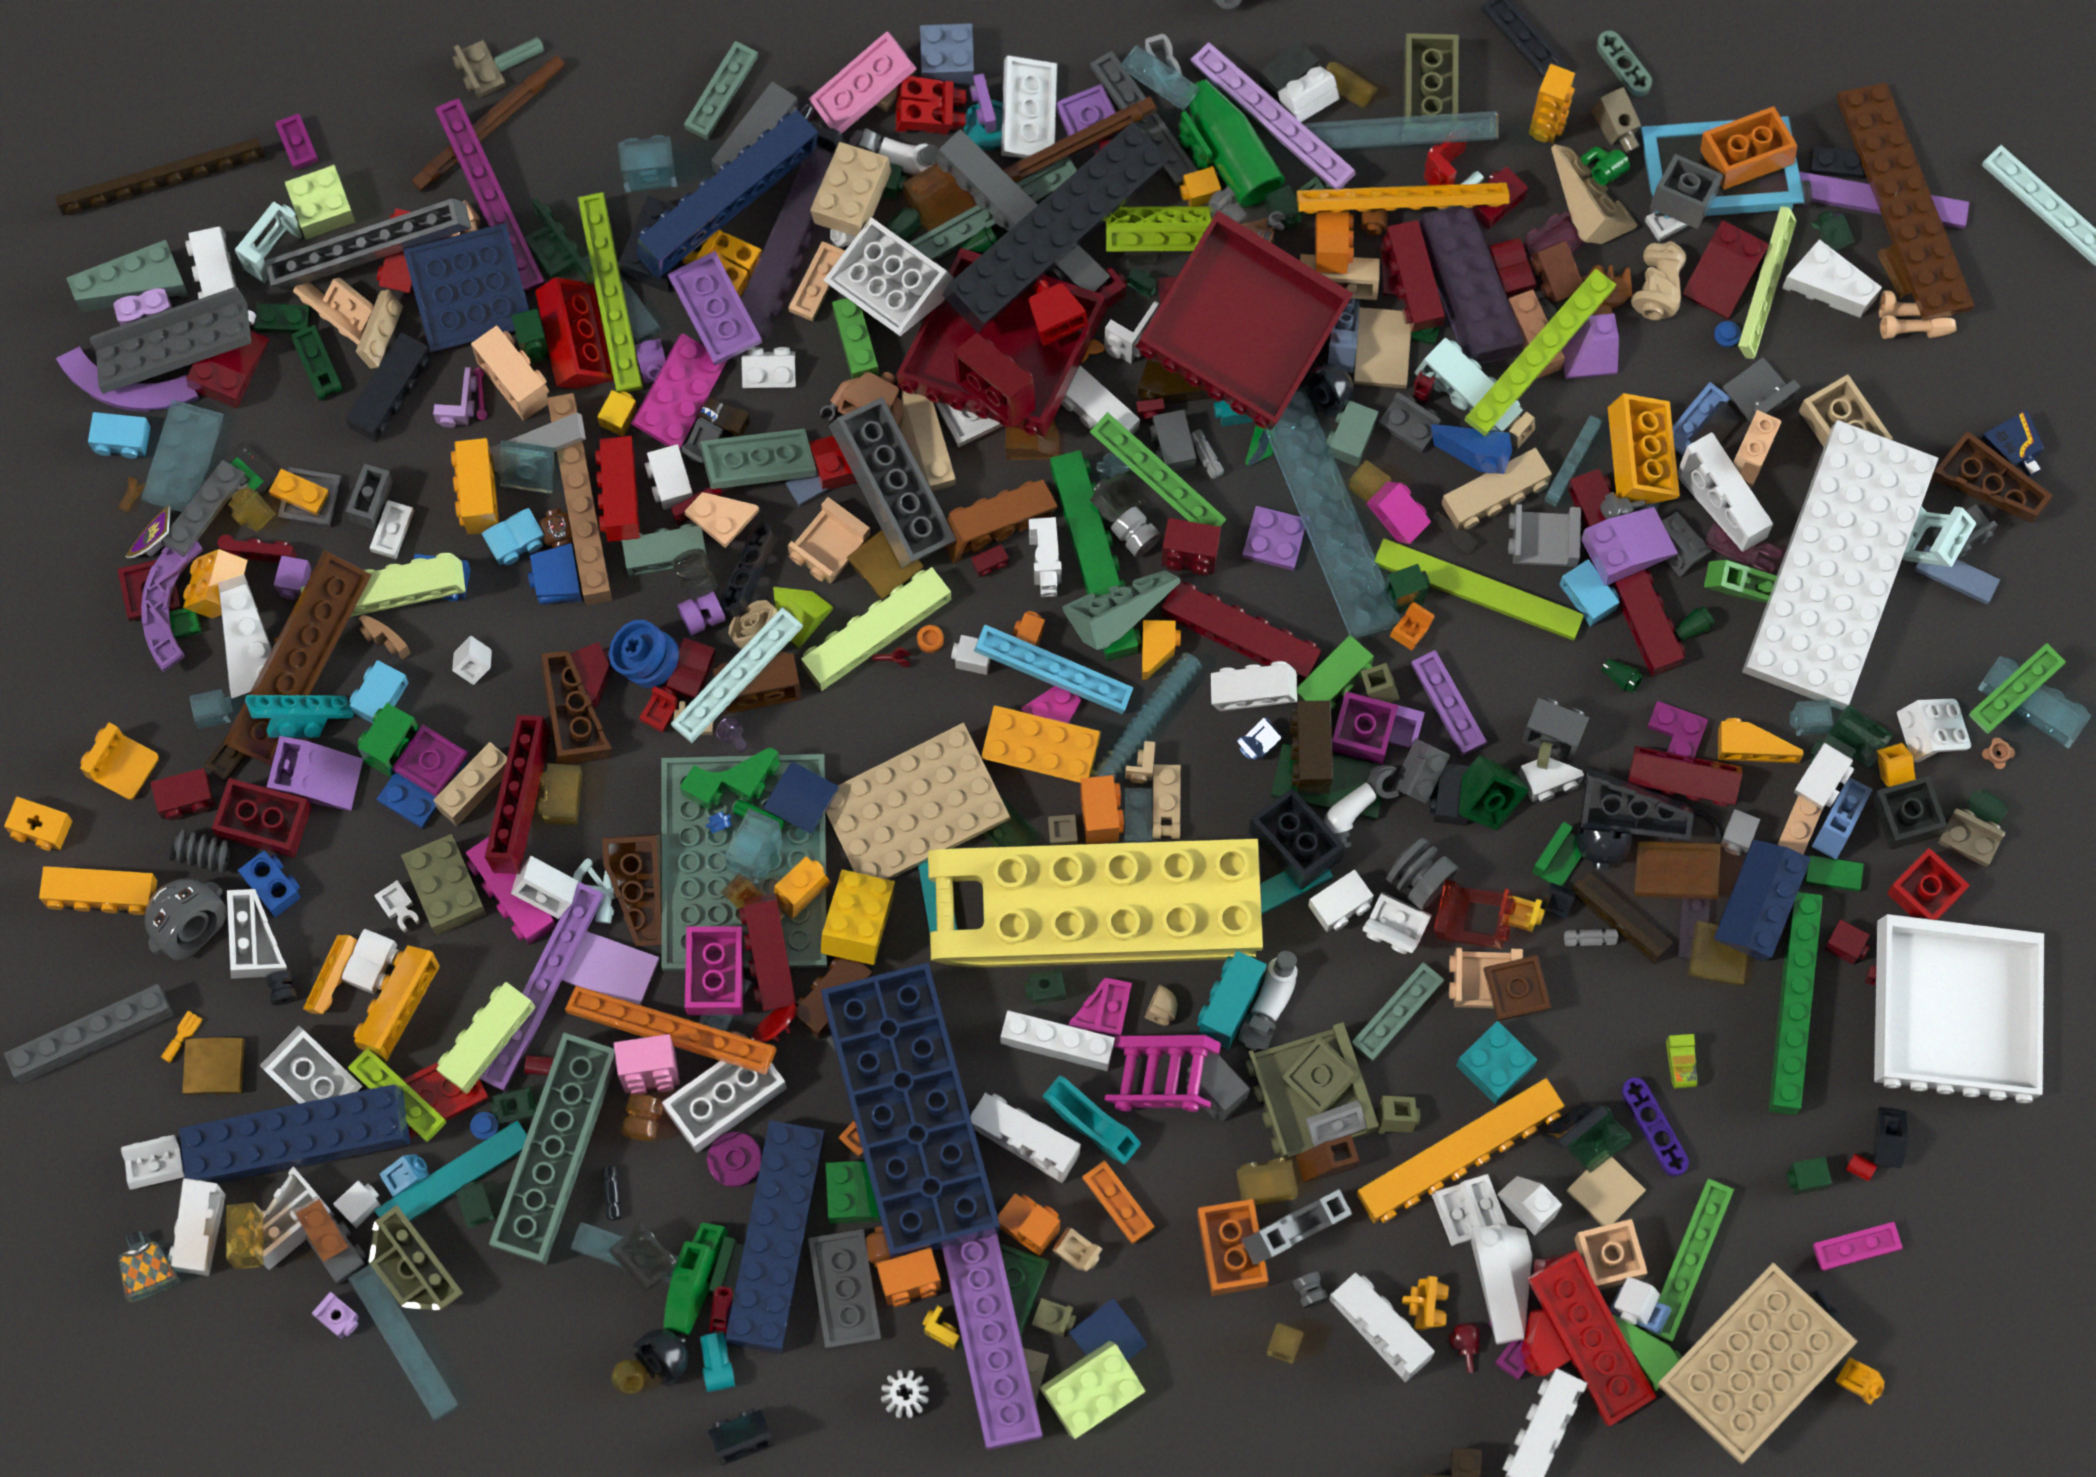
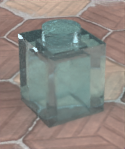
[189,689,233,729]
[1790,699,1833,736]

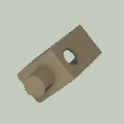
[1591,87,1640,153]

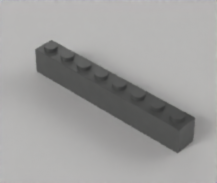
[935,129,1110,292]
[265,198,471,290]

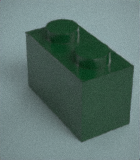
[511,309,550,363]
[1384,564,1430,615]

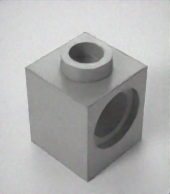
[1720,809,1760,856]

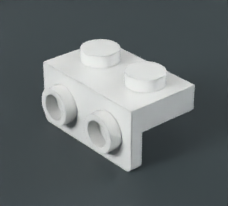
[742,347,796,388]
[121,1135,185,1190]

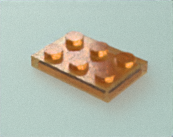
[1635,842,1721,899]

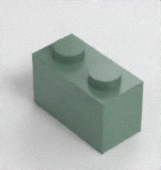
[1326,401,1378,467]

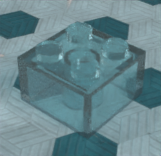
[618,135,677,192]
[724,809,783,884]

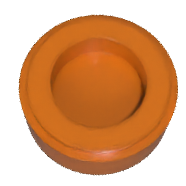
[917,625,944,653]

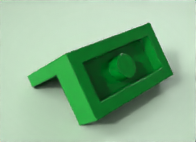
[1532,821,1582,886]

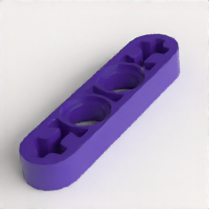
[1622,1077,1689,1177]

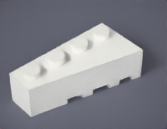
[218,574,273,698]
[970,1093,1080,1183]
[1329,1272,1435,1383]
[1503,1368,1587,1477]

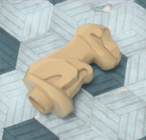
[1631,241,1686,320]

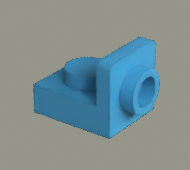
[379,1154,429,1197]

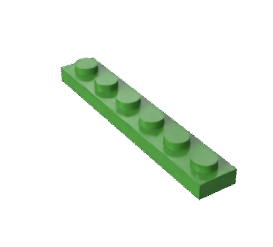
[1090,412,1226,527]
[1645,1178,1734,1343]

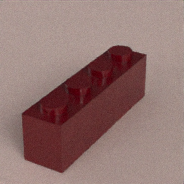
[1383,220,1445,332]
[1628,745,1742,806]
[739,893,796,1011]

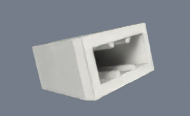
[1497,1176,1562,1236]

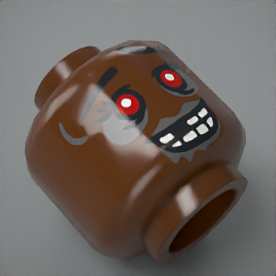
[539,508,573,548]

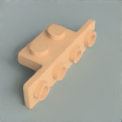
[293,277,374,345]

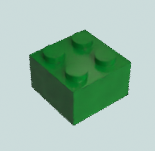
[358,703,419,778]

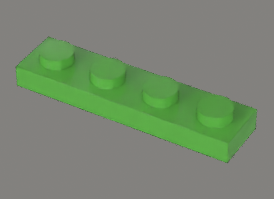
[1969,643,2066,734]

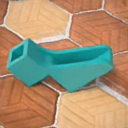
[1042,1075,1142,1165]

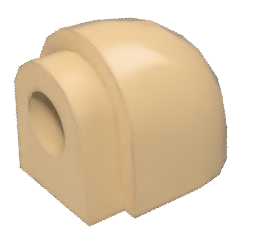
[1144,985,1178,1025]

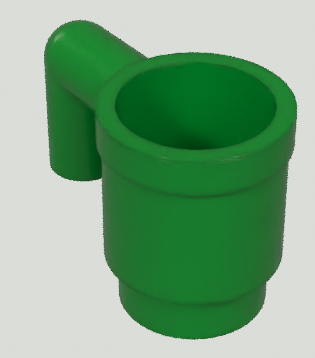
[1581,146,1630,185]

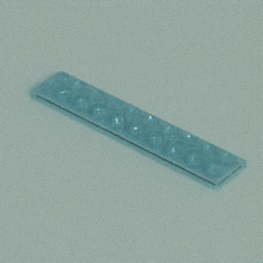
[1265,387,1401,638]

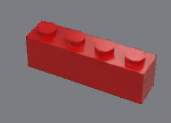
[595,436,640,542]

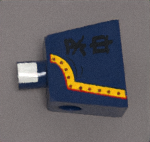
[1980,410,2044,478]

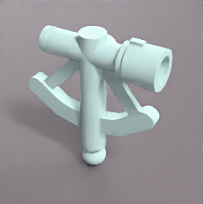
[573,859,616,924]

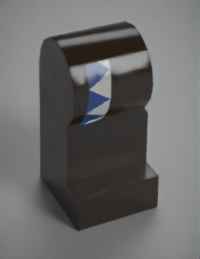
[696,397,750,437]

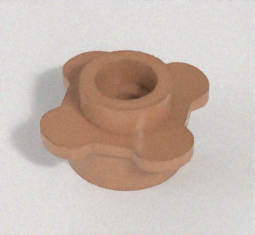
[1982,738,2015,769]

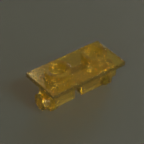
[1325,61,1378,108]

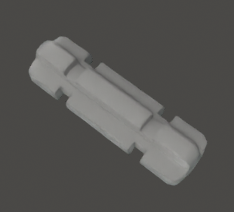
[1190,429,1224,479]
[1564,929,1618,946]

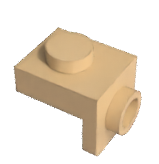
[1052,1227,1102,1271]

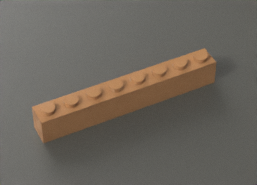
[547,393,613,606]

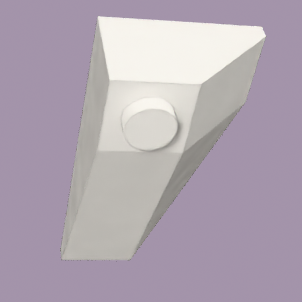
[1471,1224,1532,1345]

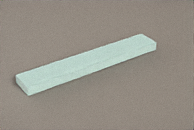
[1982,145,2096,266]
[671,607,803,743]

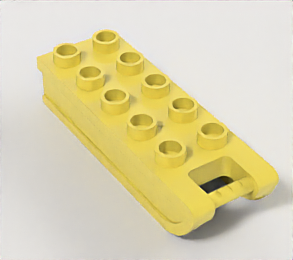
[928,839,1263,968]

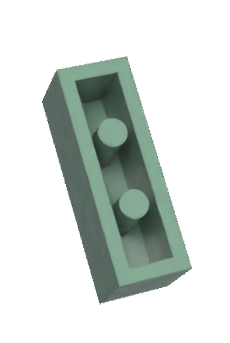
[622,524,708,577]

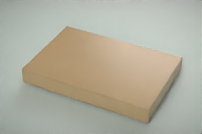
[1354,308,1411,389]

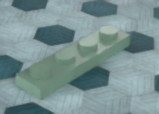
[684,41,758,140]
[1351,962,1444,1062]

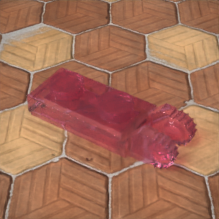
[1704,521,1782,573]

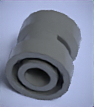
[1292,1272,1329,1309]

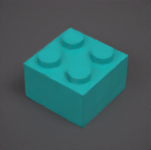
[1456,1021,1537,1105]

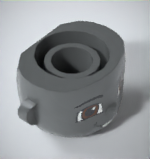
[144,878,227,960]

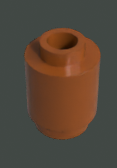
[1361,208,1388,235]

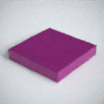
[392,724,468,797]

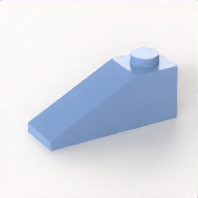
[1812,777,1873,859]

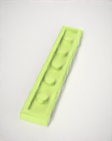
[1738,207,1797,359]

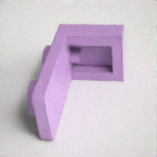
[433,367,477,428]

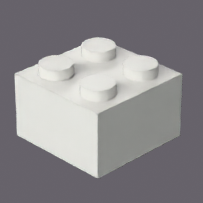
[1794,743,1854,810]

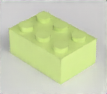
[1039,1341,1146,1439]

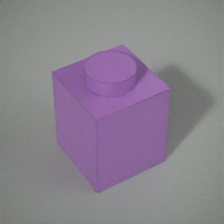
[274,555,312,600]

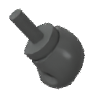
[1600,492,1645,520]

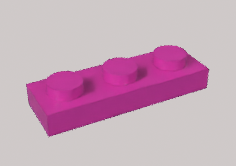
[1812,1222,1903,1272]

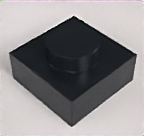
[1541,882,1577,919]

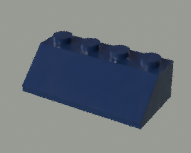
[1713,840,1811,962]

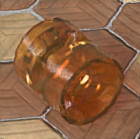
[622,1094,663,1141]

